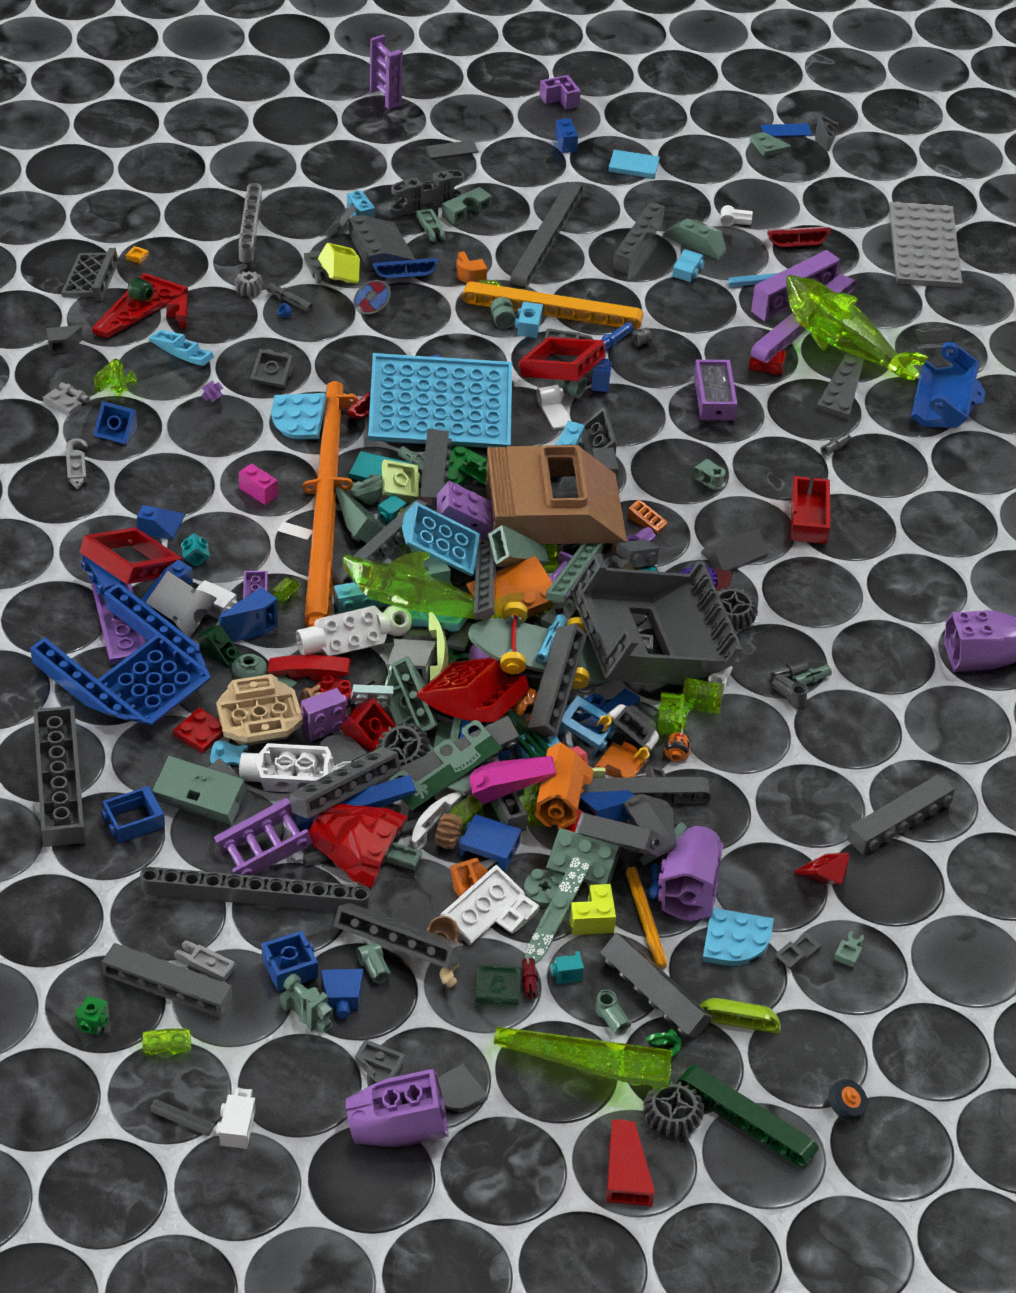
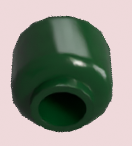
[128,278,154,303]

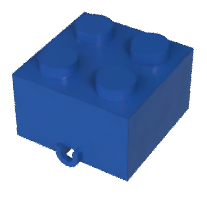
[261,931,318,992]

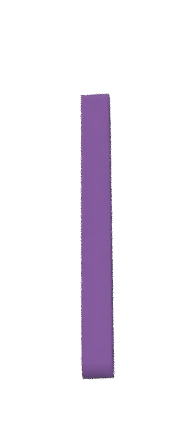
[751,274,856,363]

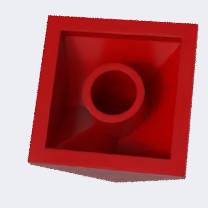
[794,853,849,885]

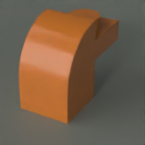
[456,251,488,283]

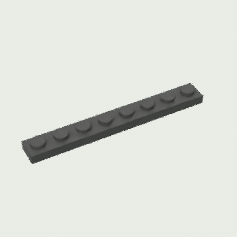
[474,542,496,620]

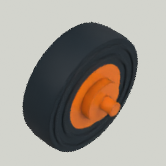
[828,1079,868,1120]

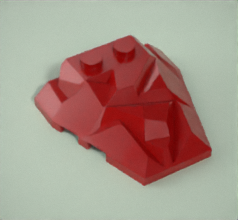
[308,804,407,889]

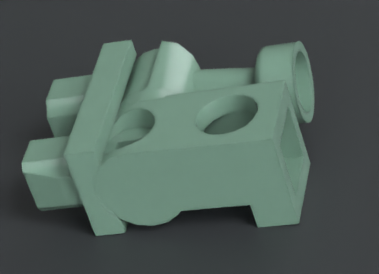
[280,973,333,1034]

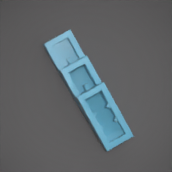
[149,330,214,366]

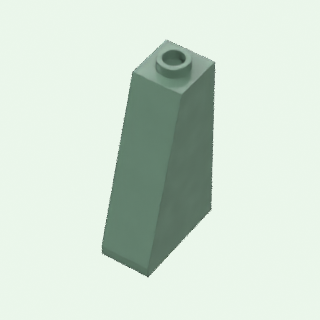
[488,525,549,567]

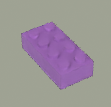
[243,571,268,599]

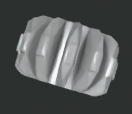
[235,271,263,298]

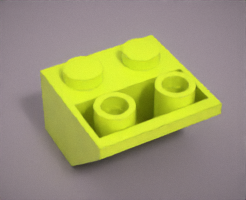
[318,243,360,284]

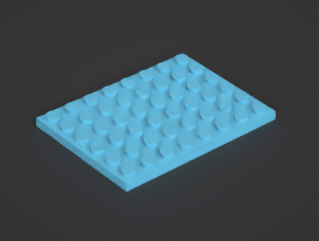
[368,353,512,448]

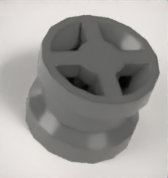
[632,327,652,347]

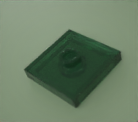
[475,963,521,1005]

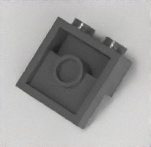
[250,349,294,388]

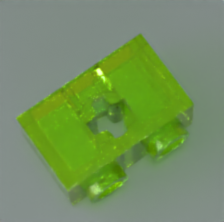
[657,692,688,735]

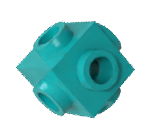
[181,533,210,567]

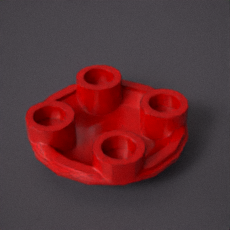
[315,675,352,700]

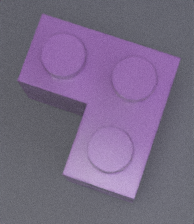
[539,75,581,109]

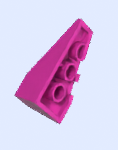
[469,756,557,805]

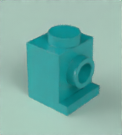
[550,951,584,985]

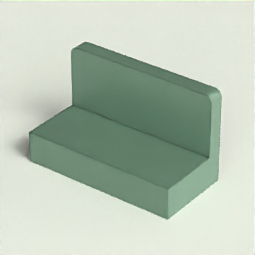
[434,717,462,748]

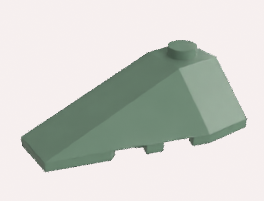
[336,487,386,543]

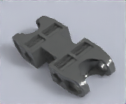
[391,170,464,215]

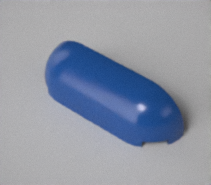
[372,258,438,279]

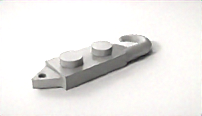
[66,438,88,489]

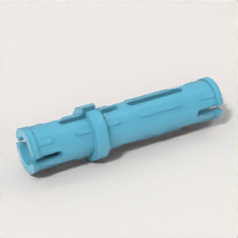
[536,615,567,663]

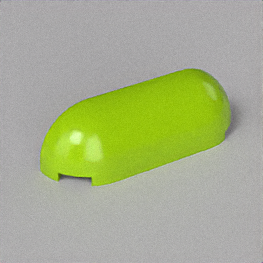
[700,998,781,1034]

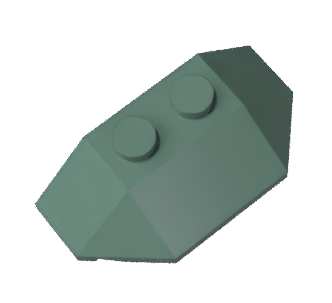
[663,219,726,260]
[384,656,437,732]

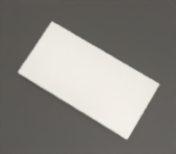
[440,865,526,946]

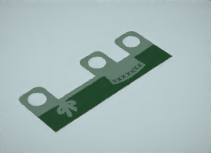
[389,720,502,810]

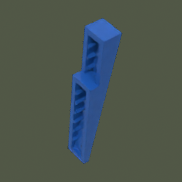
[292,775,417,832]

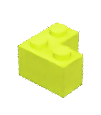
[570,884,616,935]

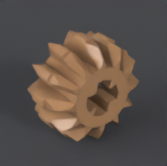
[435,813,463,849]

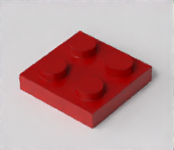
[173,708,224,754]

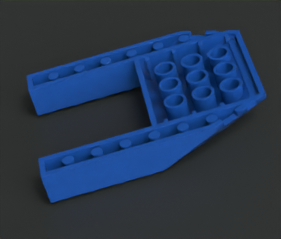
[30,582,211,726]

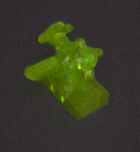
[94,358,137,396]

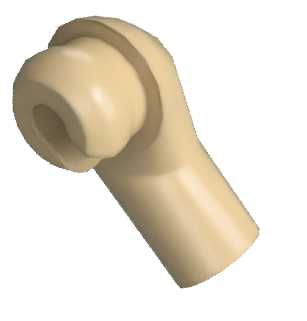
[439,964,459,988]

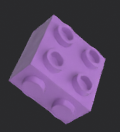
[301,688,348,741]

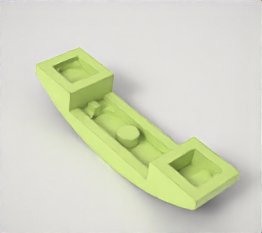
[429,612,448,681]

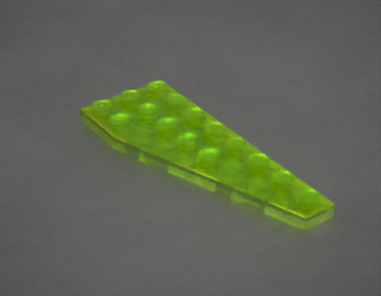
[494,1027,672,1089]

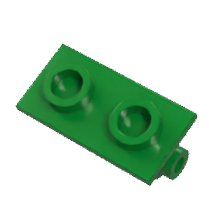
[459,455,486,486]

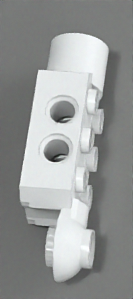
[296,605,412,656]
[239,743,351,792]

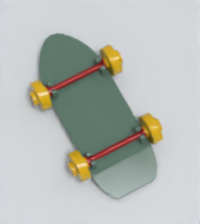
[468,602,607,689]

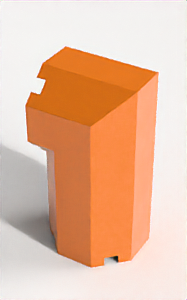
[535,742,594,829]

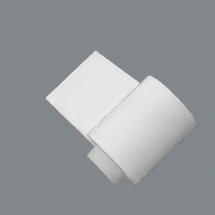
[536,385,571,431]

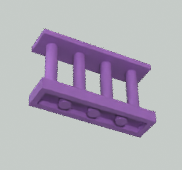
[370,35,403,109]
[214,797,313,876]

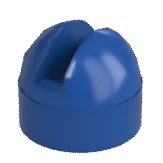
[277,303,292,318]

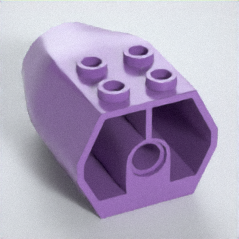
[944,610,1016,672]
[658,826,723,921]
[346,1069,449,1147]

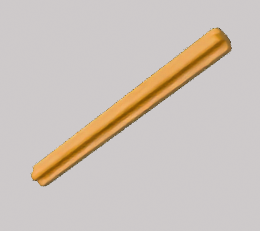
[626,867,668,969]

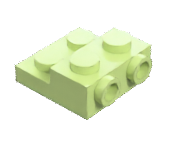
[382,459,421,503]

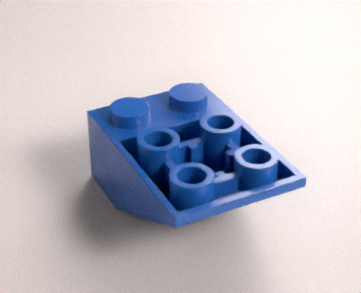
[219,587,278,642]

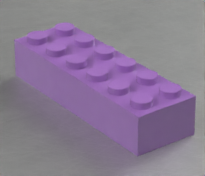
[751,250,840,322]

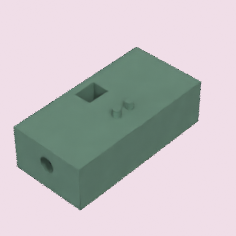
[152,756,247,825]

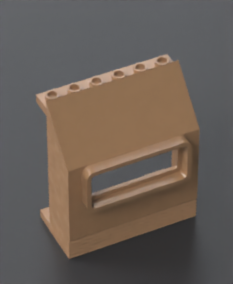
[485,445,627,556]

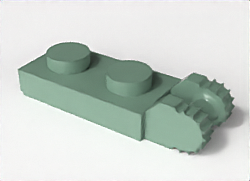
[416,208,446,242]

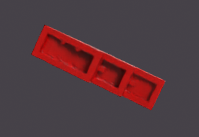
[267,655,351,681]

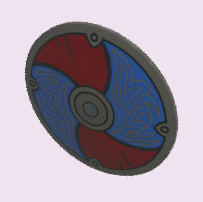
[354,280,391,315]

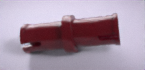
[521,957,539,1000]

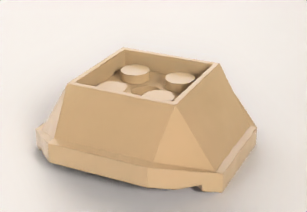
[216,674,303,746]

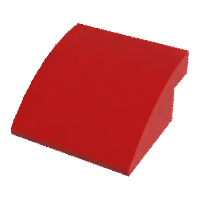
[417,657,530,722]

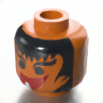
[664,732,691,762]

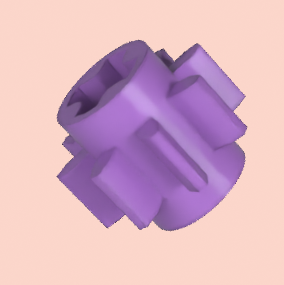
[201,381,223,402]

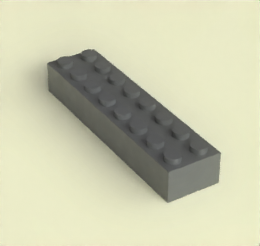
[33,706,85,847]

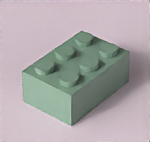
[546,828,621,885]

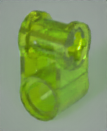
[449,793,484,831]

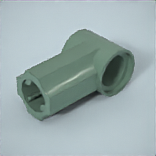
[356,942,391,985]
[595,990,631,1035]

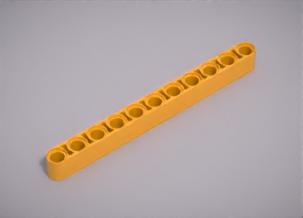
[462,282,644,330]

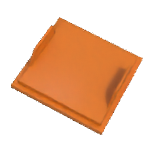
[594,742,648,778]

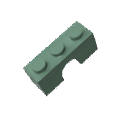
[442,187,492,226]

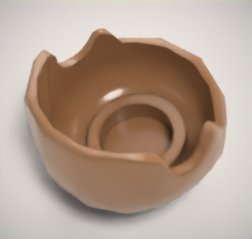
[427,916,460,942]

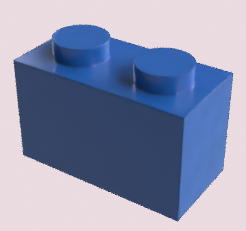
[555,118,578,153]

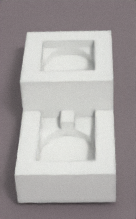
[496,895,540,934]

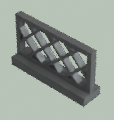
[61,248,119,301]

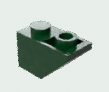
[196,624,241,667]

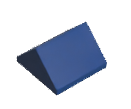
[93,401,137,445]

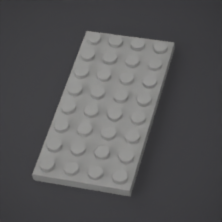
[889,202,962,288]

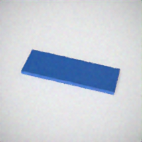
[761,123,812,137]

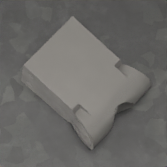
[146,571,217,638]
[387,639,437,685]

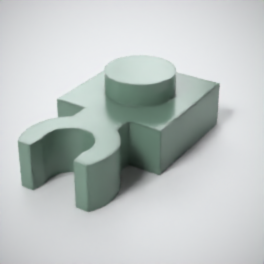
[834,931,864,968]

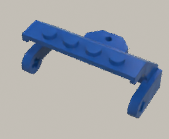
[911,342,985,428]

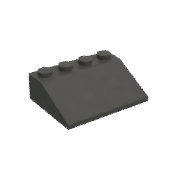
[349,215,416,272]

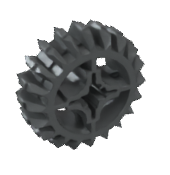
[717,587,758,631]
[376,722,430,774]
[643,1080,704,1139]

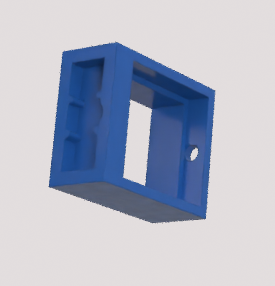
[100,786,165,843]

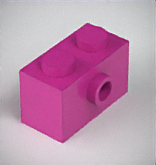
[239,463,278,505]

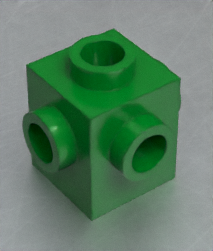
[75,995,109,1035]

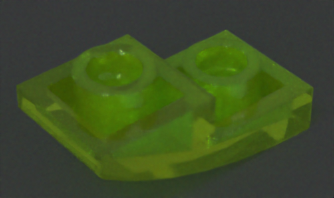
[542,544,559,573]
[143,1028,191,1056]

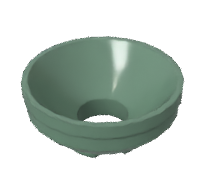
[231,654,267,680]

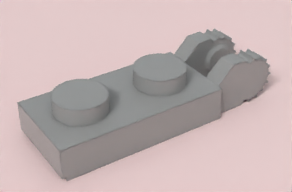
[174,940,236,981]

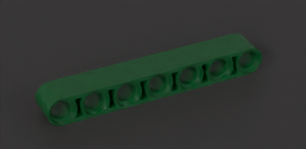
[677,1065,819,1167]

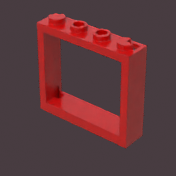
[518,337,606,381]
[79,527,183,584]

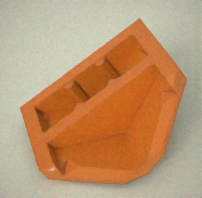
[450,858,488,897]

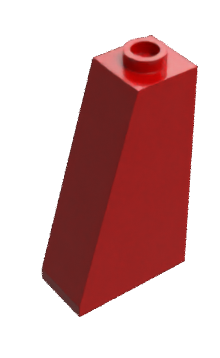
[606,1119,655,1206]

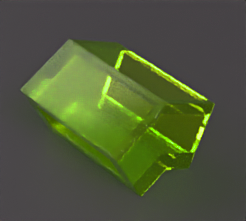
[272,577,301,603]

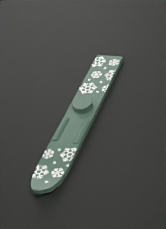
[525,855,592,965]

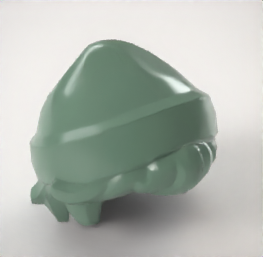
[351,474,382,505]

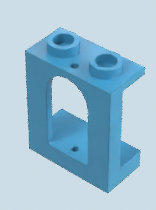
[558,695,617,756]

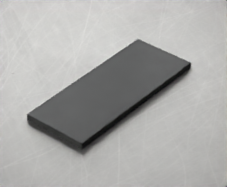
[426,140,479,159]

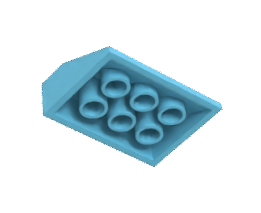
[402,501,480,576]

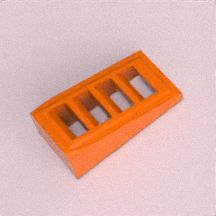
[627,500,668,534]

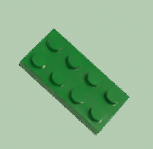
[419,446,487,489]

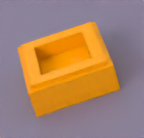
[126,246,149,264]

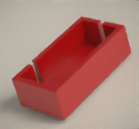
[791,476,830,544]

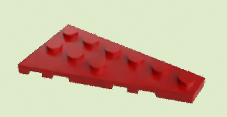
[92,273,188,338]

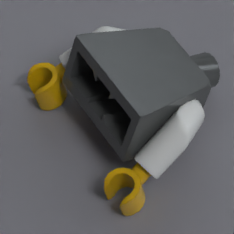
[596,704,659,763]

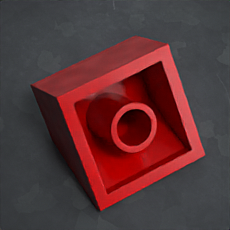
[339,698,395,752]

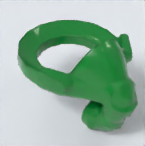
[646,1029,682,1057]

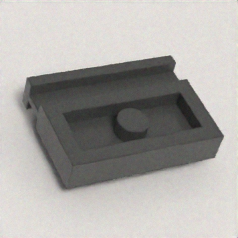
[325,204,356,237]

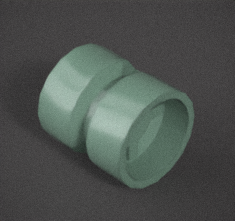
[491,297,516,329]
[555,377,587,399]

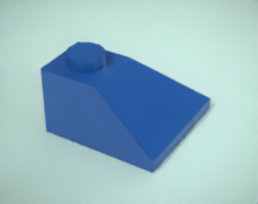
[137,505,185,540]

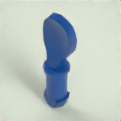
[648,863,661,900]

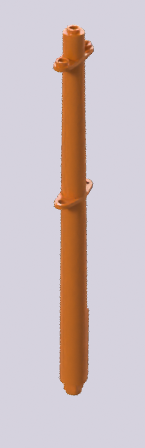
[302,381,358,628]

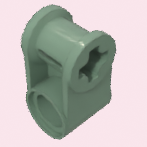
[692,459,726,491]

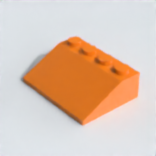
[466,555,554,620]

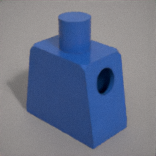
[321,969,363,1019]

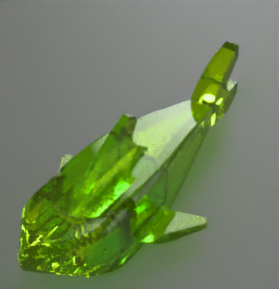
[786,275,929,380]
[342,551,525,620]

